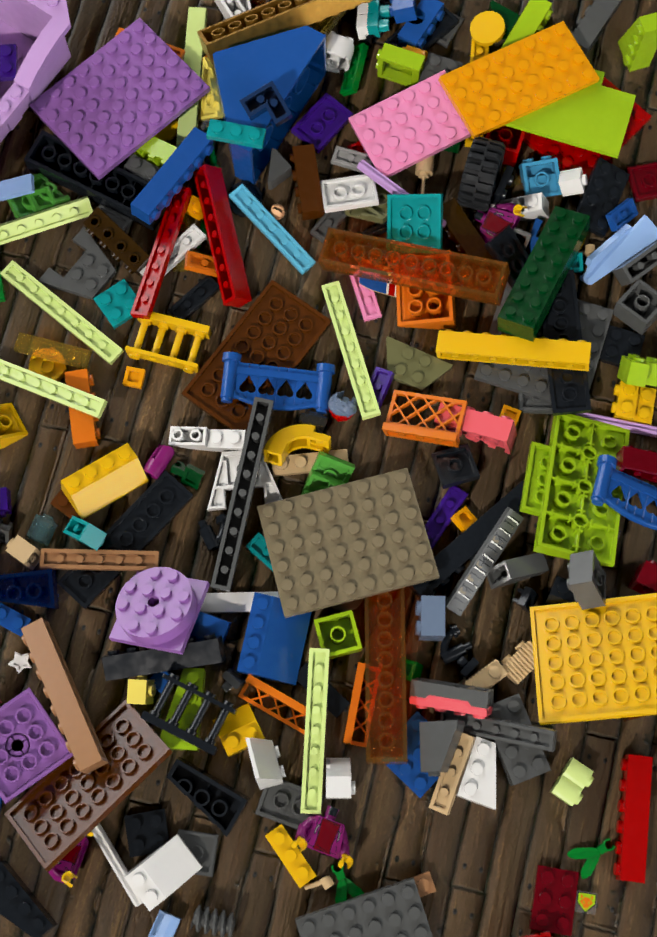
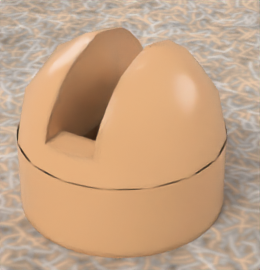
[270,204,285,220]

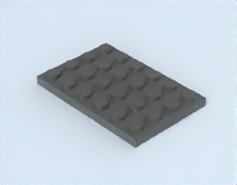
[295,877,433,937]

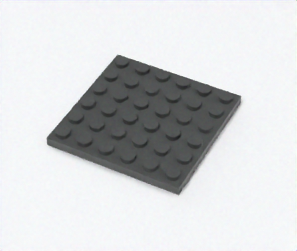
[474,280,614,403]

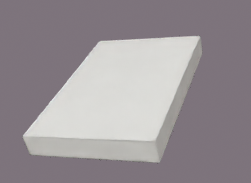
[320,174,379,213]

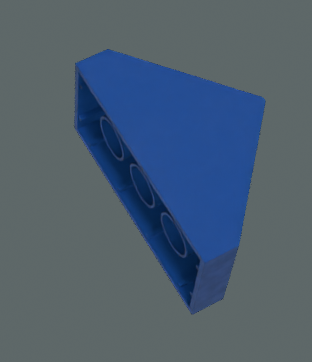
[213,25,326,185]

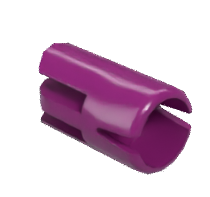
[143,445,175,480]

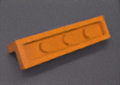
[343,662,381,748]
[238,674,306,735]

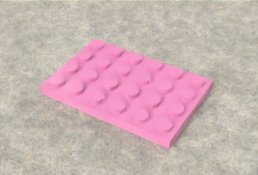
[348,70,471,178]

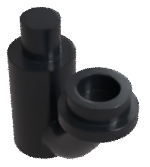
[198,513,227,552]
[439,624,472,665]

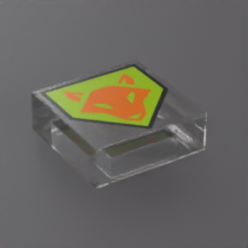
[574,890,598,915]

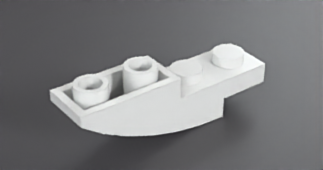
[168,426,247,452]

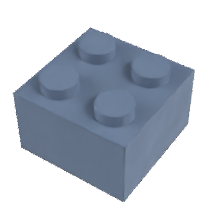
[415,595,445,641]

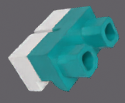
[356,0,390,40]

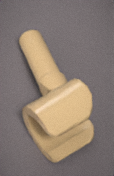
[578,244,595,257]
[304,875,334,890]

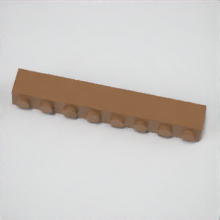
[21,618,108,774]

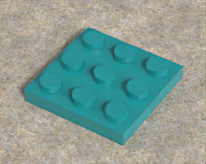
[387,194,443,251]

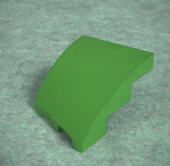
[7,173,70,219]
[301,451,355,495]

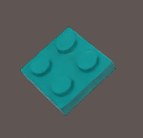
[93,279,136,329]

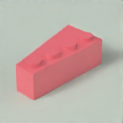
[434,402,517,455]

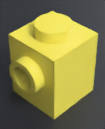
[127,675,156,705]

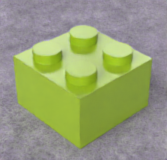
[314,610,362,660]

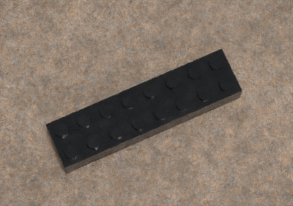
[24,130,166,231]

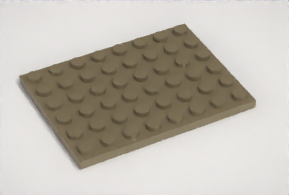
[257,468,439,618]

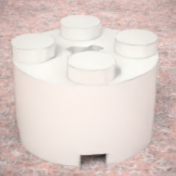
[326,31,355,73]

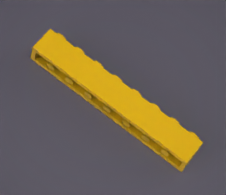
[436,329,591,371]

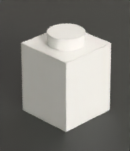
[558,167,588,197]

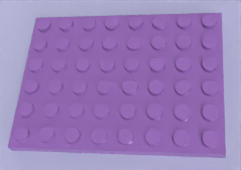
[29,18,210,180]

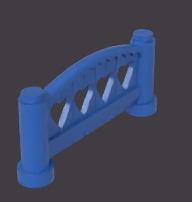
[220,352,335,414]
[591,454,657,530]

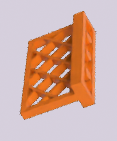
[382,390,468,448]

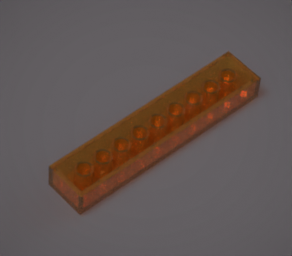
[318,227,510,306]
[365,588,407,765]

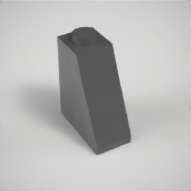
[487,553,549,590]
[419,720,465,777]

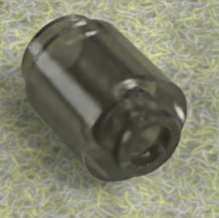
[299,410,328,432]

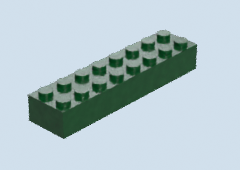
[497,206,590,342]

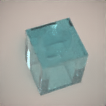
[26,514,58,546]

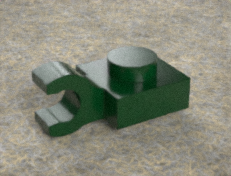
[170,460,206,490]

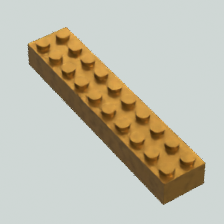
[197,0,372,65]

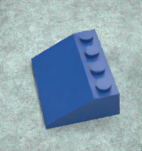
[237,592,312,686]

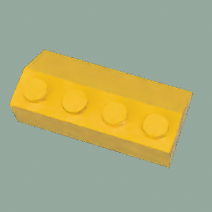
[60,443,148,520]

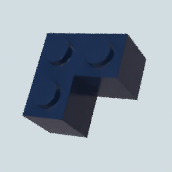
[239,81,293,127]

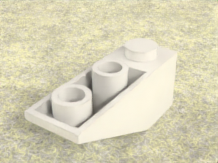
[490,192,549,221]

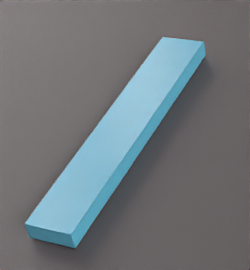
[229,184,316,275]

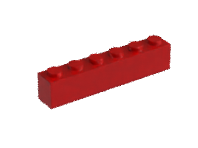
[613,754,653,883]

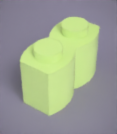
[549,758,594,806]

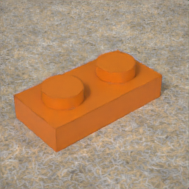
[184,250,217,277]

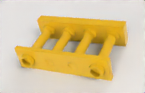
[125,312,211,374]

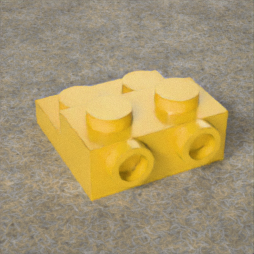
[611,380,657,425]

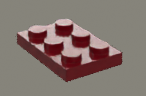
[529,865,579,936]

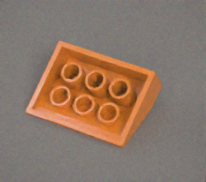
[395,250,456,330]

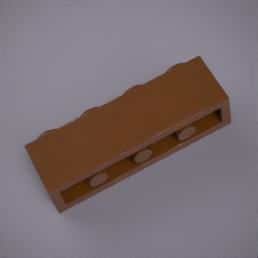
[289,144,324,220]

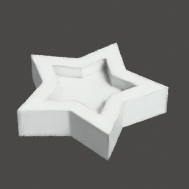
[8,651,32,674]

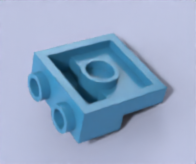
[519,155,562,197]

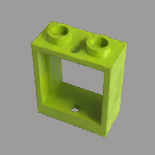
[376,43,425,87]

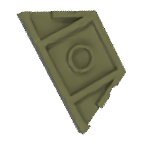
[344,174,403,224]
[386,336,453,392]

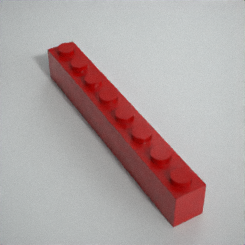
[193,164,252,308]

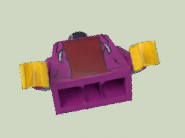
[474,202,527,243]
[291,806,353,869]
[47,832,93,888]

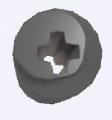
[190,904,236,937]

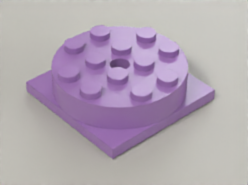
[109,567,210,655]
[0,688,73,804]

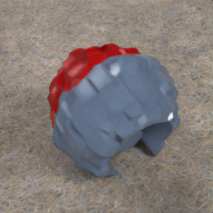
[328,391,358,422]

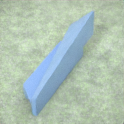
[579,215,657,285]

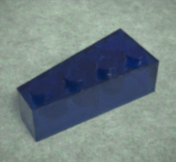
[0,569,59,609]

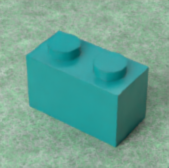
[63,516,107,551]

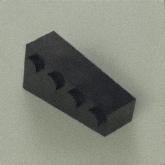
[167,757,250,837]
[0,860,57,937]

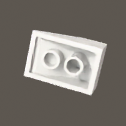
[245,737,286,790]
[124,834,203,911]

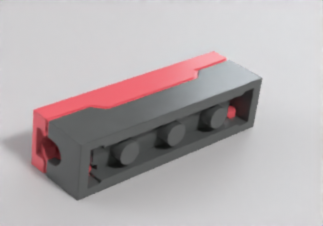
[409,677,494,719]

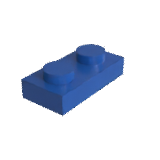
[605,198,639,232]
[0,602,33,637]

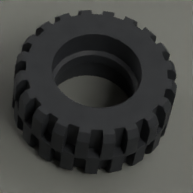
[458,136,506,212]

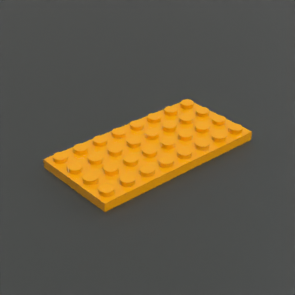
[438,21,600,139]

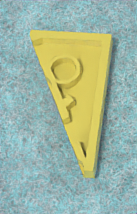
[198,57,223,122]

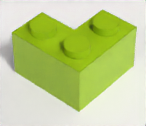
[617,353,657,387]

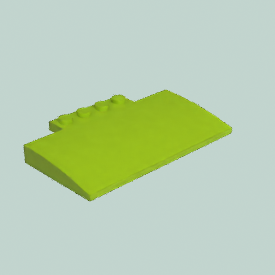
[504,69,636,158]
[519,414,630,567]

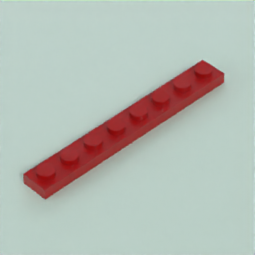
[130,187,192,319]

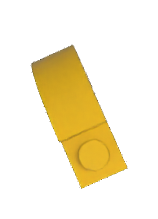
[263,424,331,466]

